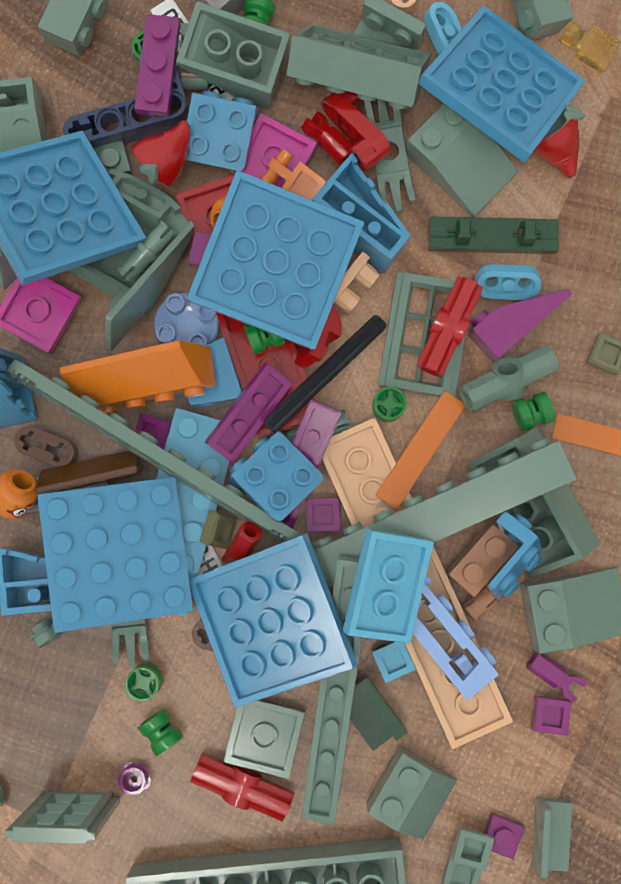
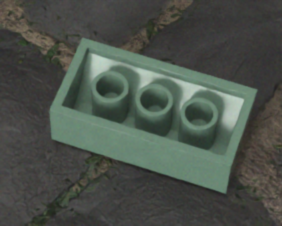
[286,23,432,109]
[469,427,600,578]

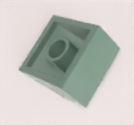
[366,745,457,839]

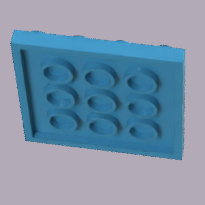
[418,5,586,163]
[0,131,146,286]
[187,170,365,350]
[37,477,193,633]
[189,533,358,708]

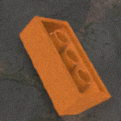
[59,340,217,415]

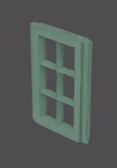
[378,272,465,397]
[5,791,120,844]

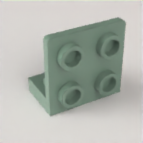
[353,0,426,50]

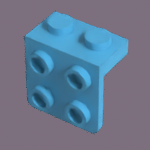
[186,91,260,171]
[228,430,323,522]
[488,511,542,600]

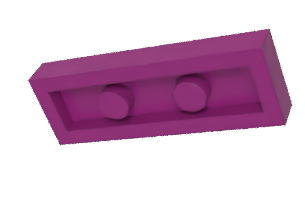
[134,14,181,118]
[204,362,293,463]

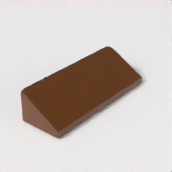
[36,450,143,494]

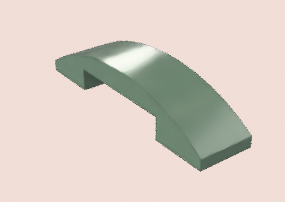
[440,827,494,884]

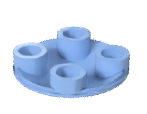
[154,293,219,346]

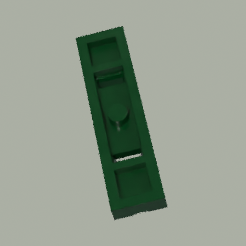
[428,216,559,254]

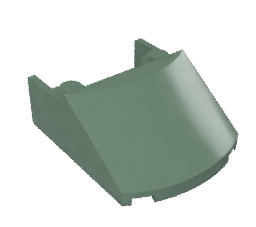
[0,169,194,351]

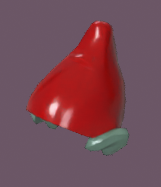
[533,105,585,178]
[131,120,191,187]

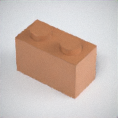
[445,524,519,597]

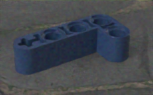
[63,66,189,148]

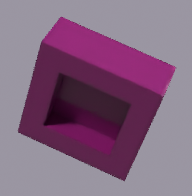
[135,413,172,450]
[306,498,340,532]
[532,695,572,736]
[484,812,525,860]

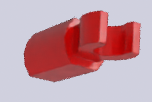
[301,111,353,166]
[222,521,262,563]

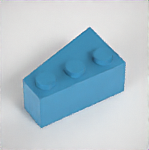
[312,153,410,274]
[0,348,38,428]
[0,546,51,616]

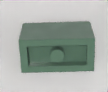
[532,797,572,878]

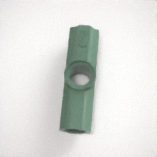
[459,345,559,412]

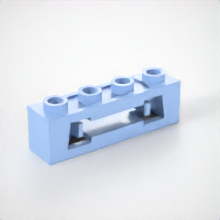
[413,575,499,701]

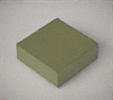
[586,332,621,376]
[199,510,237,549]

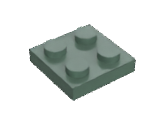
[224,699,305,779]

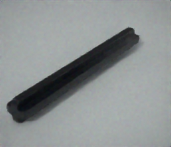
[264,315,387,433]

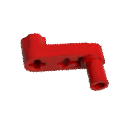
[321,91,391,171]

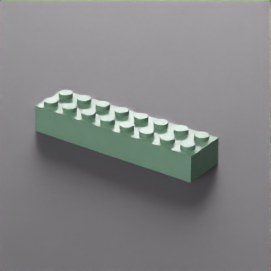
[126,837,406,884]

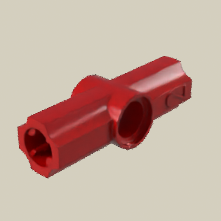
[416,276,483,378]
[190,753,294,822]

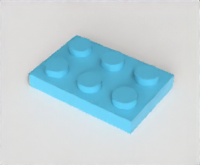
[343,528,434,643]

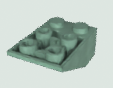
[0,77,47,152]

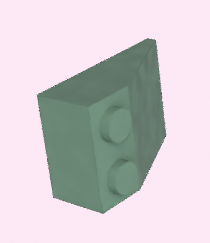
[176,1,290,109]
[406,104,518,217]
[520,567,621,654]

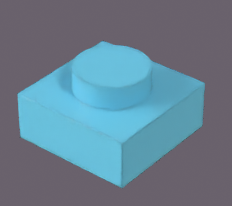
[371,641,416,683]

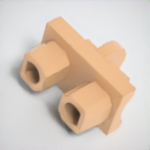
[333,251,380,314]

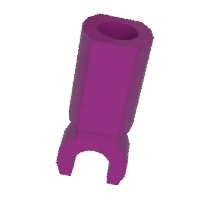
[526,651,587,702]

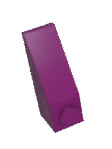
[468,289,572,363]

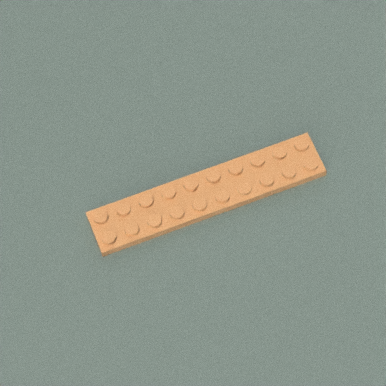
[322,418,513,750]

